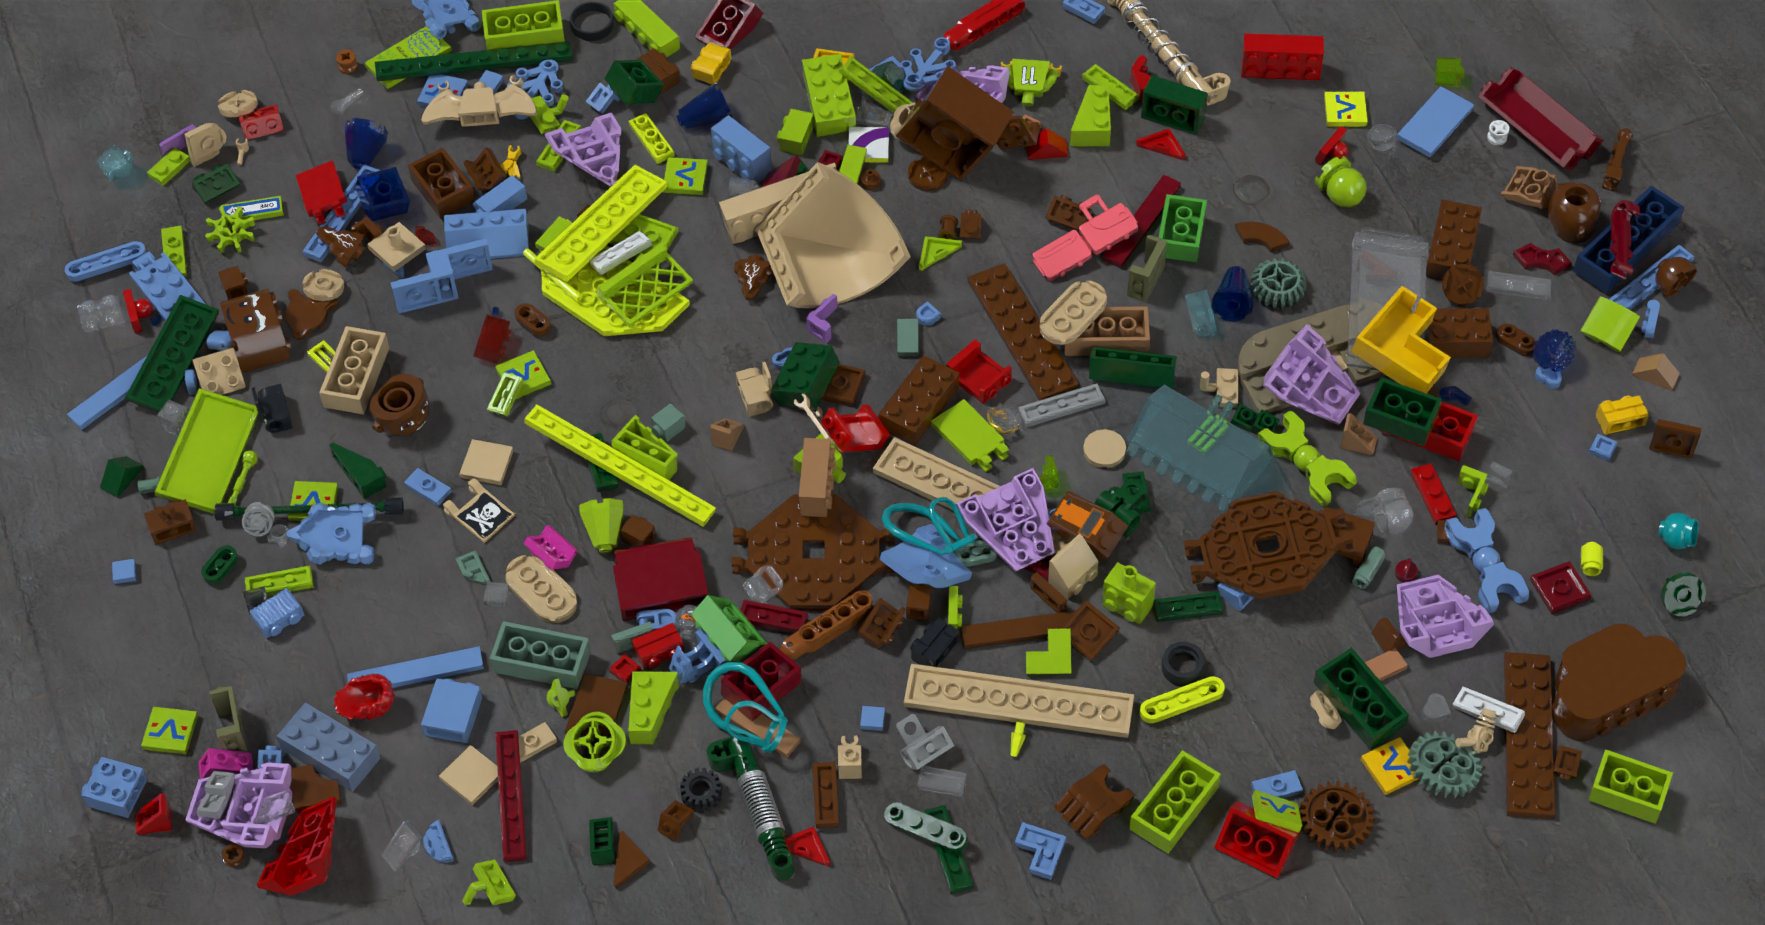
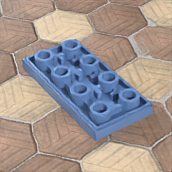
[1396,86,1474,157]

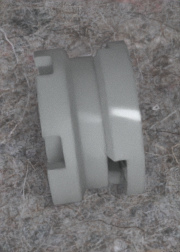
[242,502,275,536]

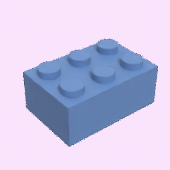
[711,115,772,186]

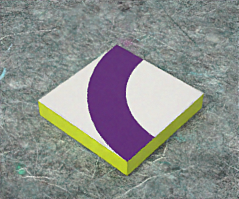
[849,127,889,163]

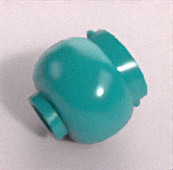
[1659,513,1699,550]

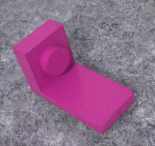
[199,748,253,779]

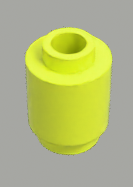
[1581,542,1603,576]

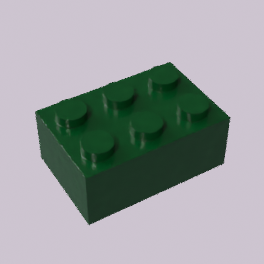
[1141,75,1208,136]
[771,342,840,410]
[1363,378,1442,446]

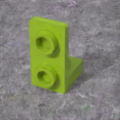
[1457,465,1489,518]

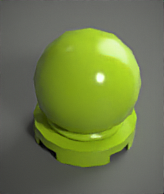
[1315,156,1367,208]

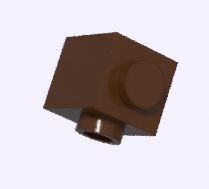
[218,265,248,300]
[620,514,656,547]
[906,584,932,621]

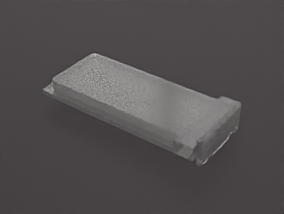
[1347,227,1429,371]

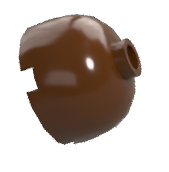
[1655,257,1697,298]

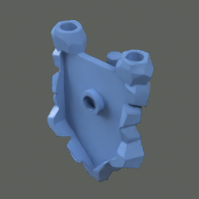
[411,0,482,40]
[286,502,376,565]

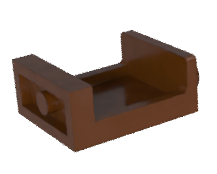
[1324,506,1376,568]

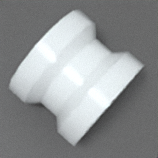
[1487,120,1509,146]

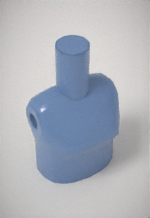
[207,331,233,351]

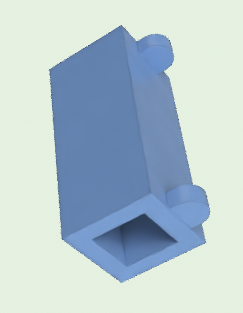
[472,175,527,213]

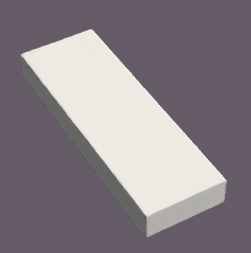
[589,231,652,275]
[1452,687,1525,733]

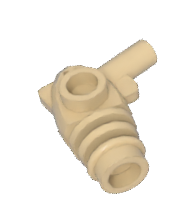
[1455,708,1496,754]

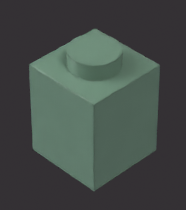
[651,403,686,442]

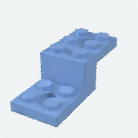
[391,238,493,314]

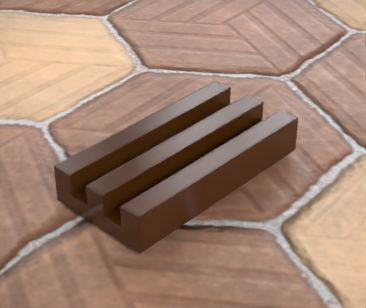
[1030,572,1067,613]

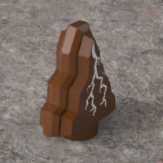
[316,226,365,267]
[734,255,774,300]

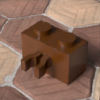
[144,499,197,545]

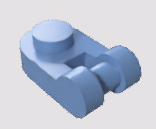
[1641,300,1660,339]
[636,609,677,634]

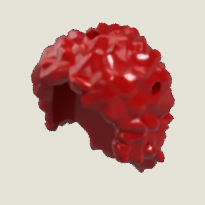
[334,674,395,721]

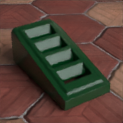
[589,817,615,866]

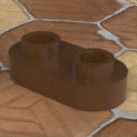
[515,303,550,336]
[1496,324,1536,356]

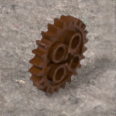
[1299,781,1375,853]

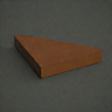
[613,831,650,889]

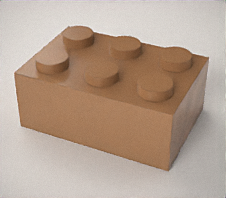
[799,438,836,517]

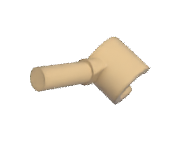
[235,138,249,166]

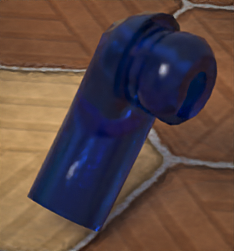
[1439,386,1472,406]

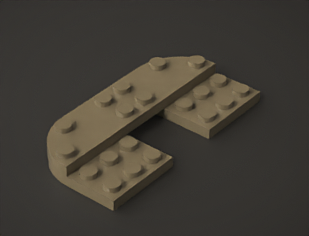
[1238,303,1386,413]

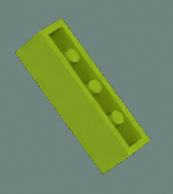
[614,0,680,57]

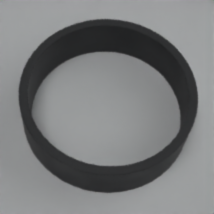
[570,2,614,41]

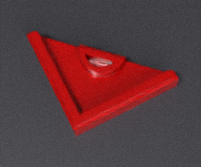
[1136,129,1186,160]
[785,826,830,866]

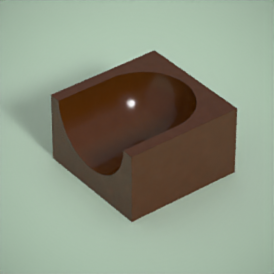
[896,66,1014,182]

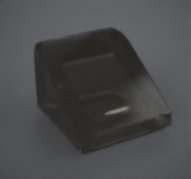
[243,586,269,616]

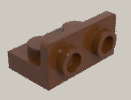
[1045,195,1094,231]

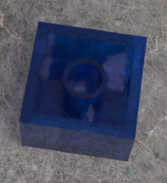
[356,167,410,222]

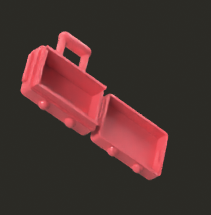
[1033,195,1138,282]

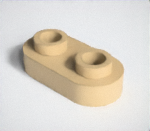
[1310,690,1342,729]

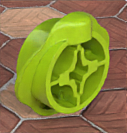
[564,712,626,773]

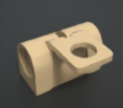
[736,362,773,417]

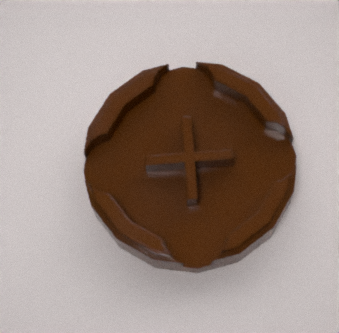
[908,156,948,191]
[1442,264,1484,305]

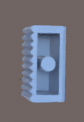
[250,588,304,639]

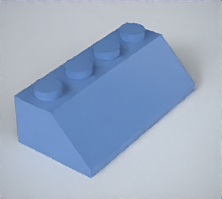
[444,209,529,260]

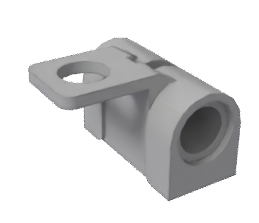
[896,714,954,770]

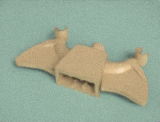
[421,75,537,127]

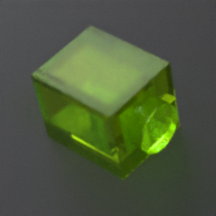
[1434,57,1464,86]

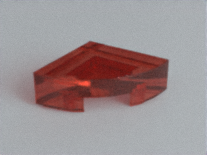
[415,226,436,245]

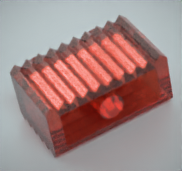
[473,314,512,364]

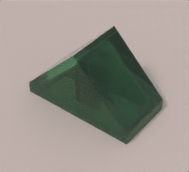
[872,60,906,94]

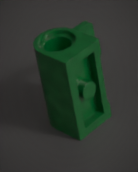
[1095,478,1146,538]

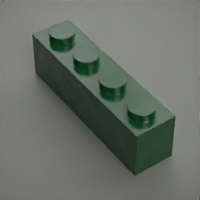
[1089,347,1177,389]

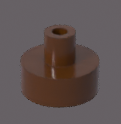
[860,169,881,190]

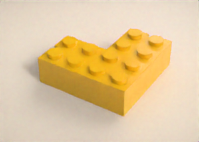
[1351,286,1451,393]

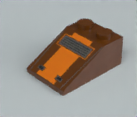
[1046,491,1128,563]

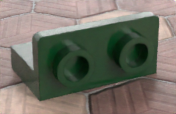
[192,163,240,204]

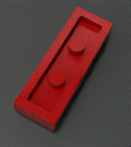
[1410,463,1456,525]

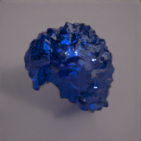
[1533,329,1576,372]

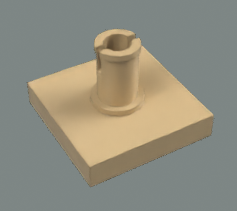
[367,222,426,272]

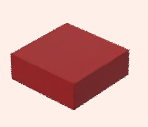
[609,654,641,683]

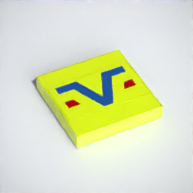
[1324,92,1367,127]

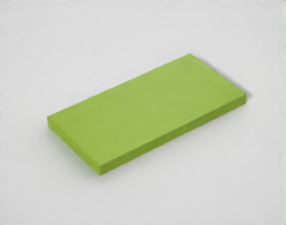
[155,388,259,514]

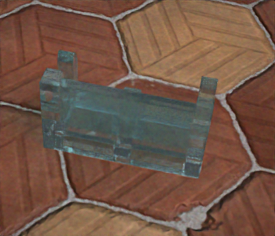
[1185,289,1218,337]

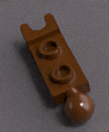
[1602,128,1633,191]

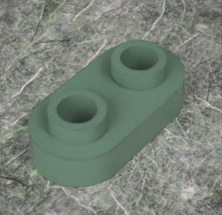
[955,540,998,567]

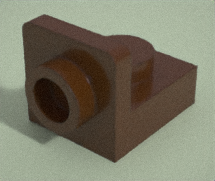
[657,800,694,841]

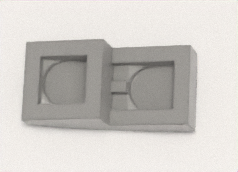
[197,771,235,819]

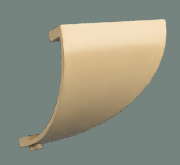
[756,162,910,308]

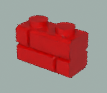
[632,623,684,669]

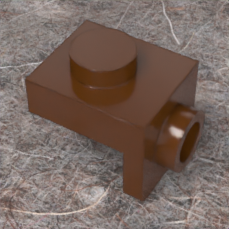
[960,210,982,239]
[351,217,384,241]
[1553,745,1582,781]

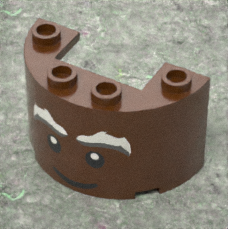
[220,288,292,373]

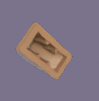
[1632,353,1680,391]
[1340,413,1377,455]
[710,418,744,451]

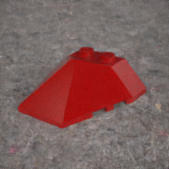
[257,796,337,896]

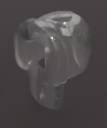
[1354,488,1414,534]

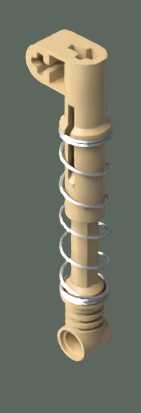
[1107,0,1231,106]

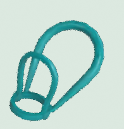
[881,497,978,555]
[703,662,788,753]

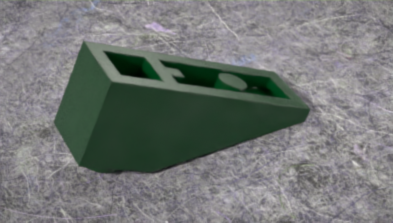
[329,442,387,499]

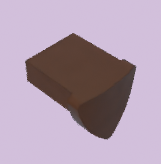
[1371,617,1407,653]

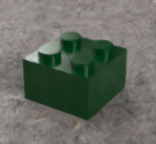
[604,59,664,105]

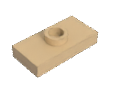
[519,722,557,763]

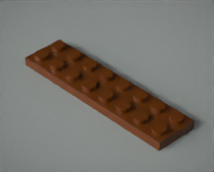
[968,263,1079,401]
[1504,652,1555,819]

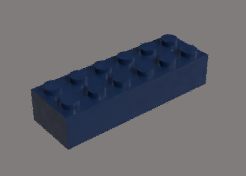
[1573,186,1685,294]

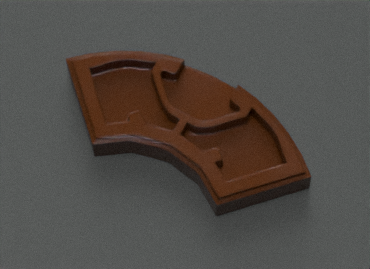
[1235,222,1290,252]

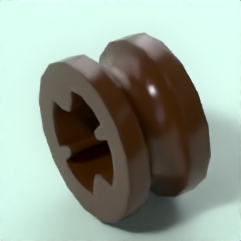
[222,844,244,867]

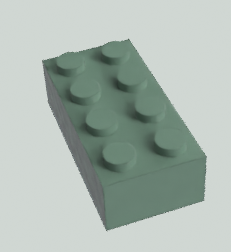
[490,621,591,689]

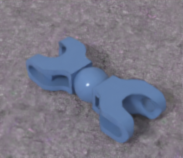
[1445,508,1529,613]

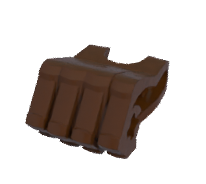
[1054,764,1135,839]

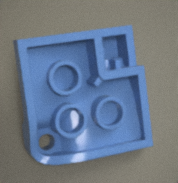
[880,524,972,588]

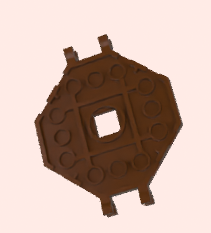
[1183,491,1354,600]
[732,494,895,610]

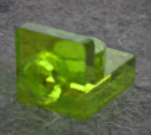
[1038,455,1059,491]

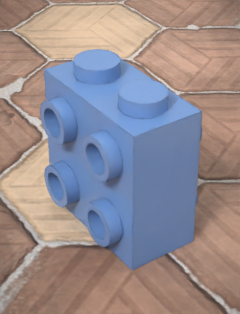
[81,757,148,818]

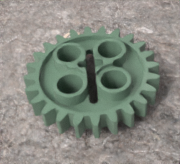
[1407,731,1482,798]

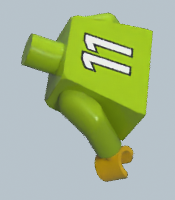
[1001,59,1062,106]

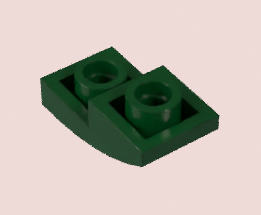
[1230,404,1280,434]

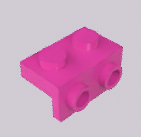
[523,525,577,570]

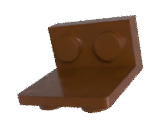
[996,116,1041,150]

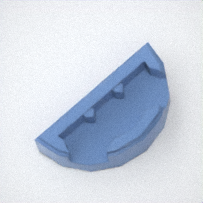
[423,820,454,863]

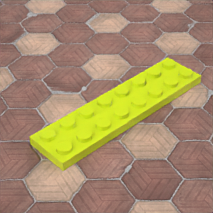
[534,165,667,282]

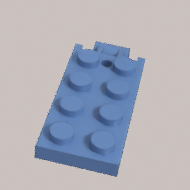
[129,251,205,322]

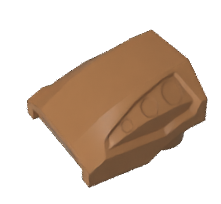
[1501,166,1557,209]

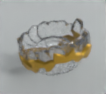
[987,403,1021,434]

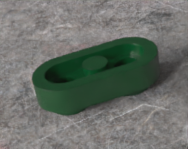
[201,545,238,585]

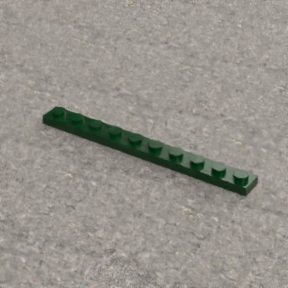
[375,41,572,81]

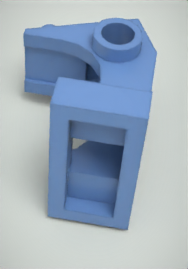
[669,629,728,684]

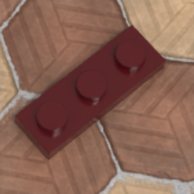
[740,600,808,634]

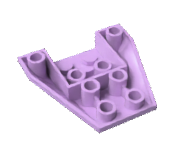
[956,468,1055,572]

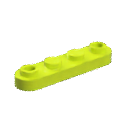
[1140,677,1225,723]

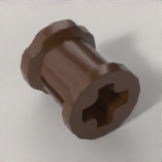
[938,215,958,240]

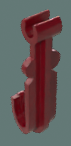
[1610,200,1640,280]

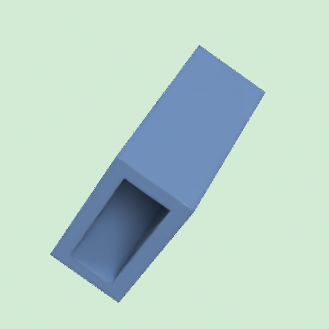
[421,678,483,744]

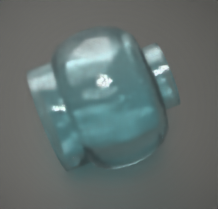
[97,146,135,182]

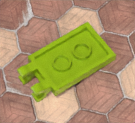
[931,399,1009,472]

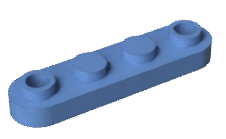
[65,241,146,282]

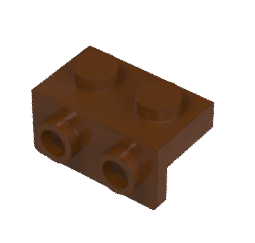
[464,148,507,192]
[857,598,906,649]

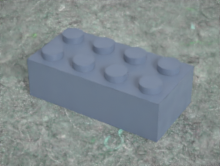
[277,703,381,792]

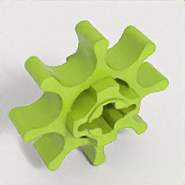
[205,206,255,253]

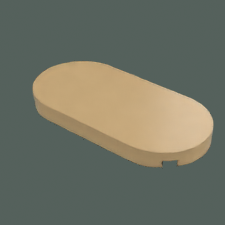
[1040,281,1107,345]
[505,555,577,623]

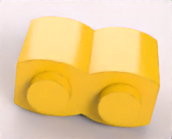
[691,42,732,85]

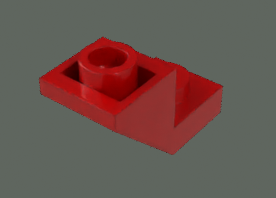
[1130,55,1151,102]

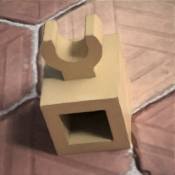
[838,735,862,779]

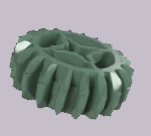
[1250,257,1307,310]

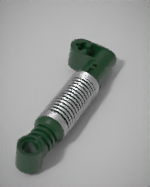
[706,734,794,880]

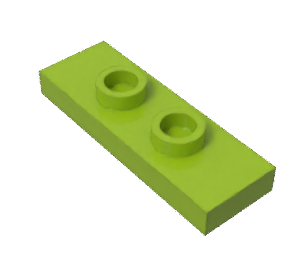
[1082,64,1139,110]
[161,226,187,277]

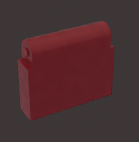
[613,537,708,621]

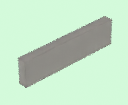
[1018,383,1105,427]

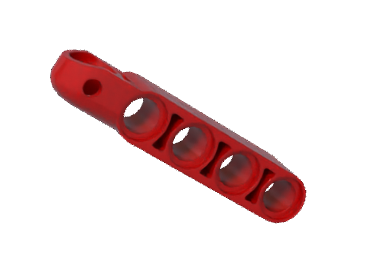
[943,0,1025,50]

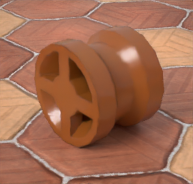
[336,49,358,74]

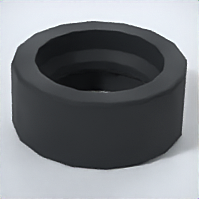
[1162,642,1205,686]

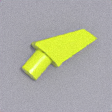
[1010,721,1026,757]

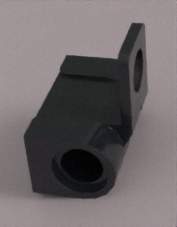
[251,384,293,433]

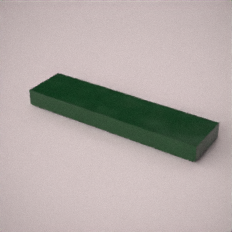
[923,805,973,894]

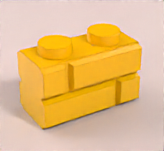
[1596,395,1648,435]

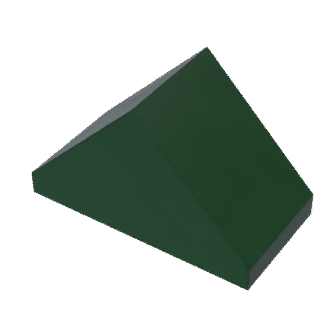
[100,456,144,498]

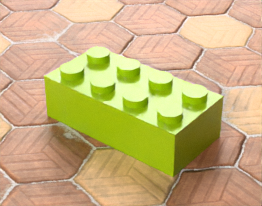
[482,0,565,50]
[802,54,856,137]
[1129,750,1221,854]

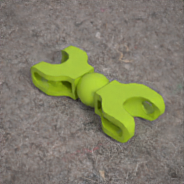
[1258,411,1357,507]

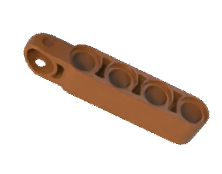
[780,590,873,660]

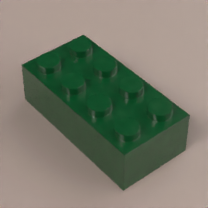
[1313,647,1409,750]

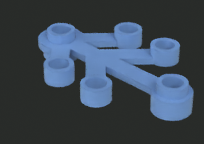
[900,37,956,91]
[507,60,563,119]

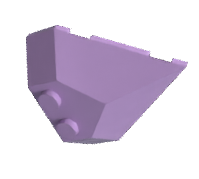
[545,113,621,187]

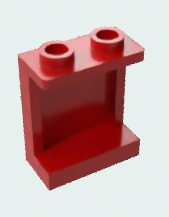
[946,339,1012,404]
[821,404,890,453]

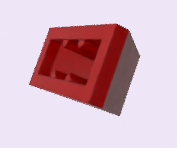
[1026,128,1068,160]
[135,794,172,835]

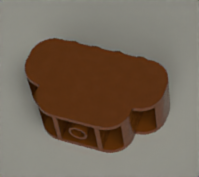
[1552,624,1686,741]

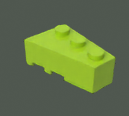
[612,414,678,480]

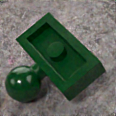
[1108,471,1151,513]

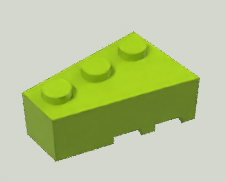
[1070,85,1111,146]
[628,672,679,744]

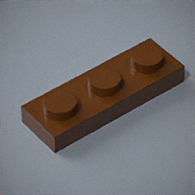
[813,762,839,828]

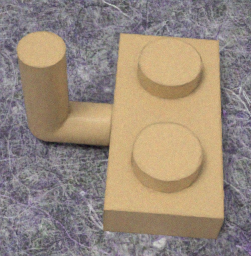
[1200,368,1238,408]

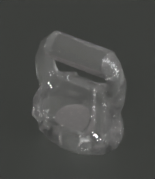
[743,565,784,603]

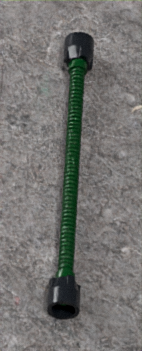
[215,497,404,521]

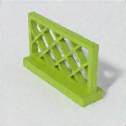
[597,243,693,328]

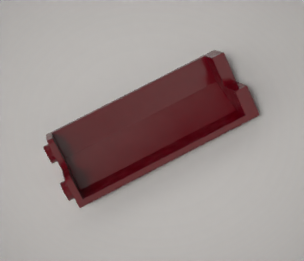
[1478,67,1604,170]

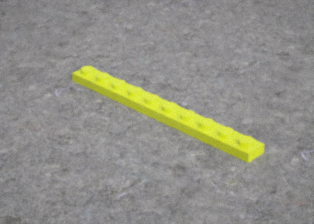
[524,405,716,527]

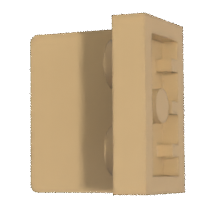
[193,348,246,395]

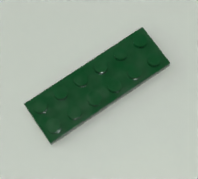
[125,295,219,415]

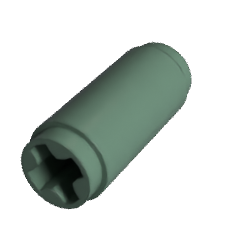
[1352,547,1385,589]

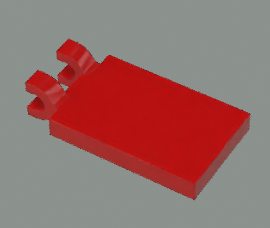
[295,160,347,225]

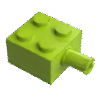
[1102,562,1156,625]

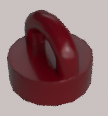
[1395,558,1418,582]

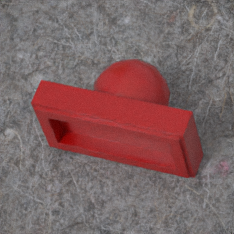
[1315,126,1349,165]
[123,289,153,334]

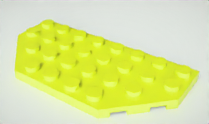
[540,219,690,336]

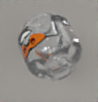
[674,605,700,640]

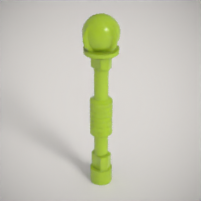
[228,450,258,506]

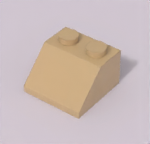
[1048,534,1098,600]

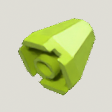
[579,498,624,553]

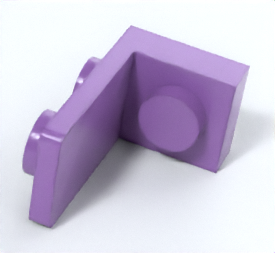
[159,124,196,157]
[807,294,838,343]

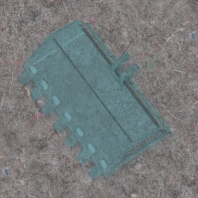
[1126,385,1275,511]

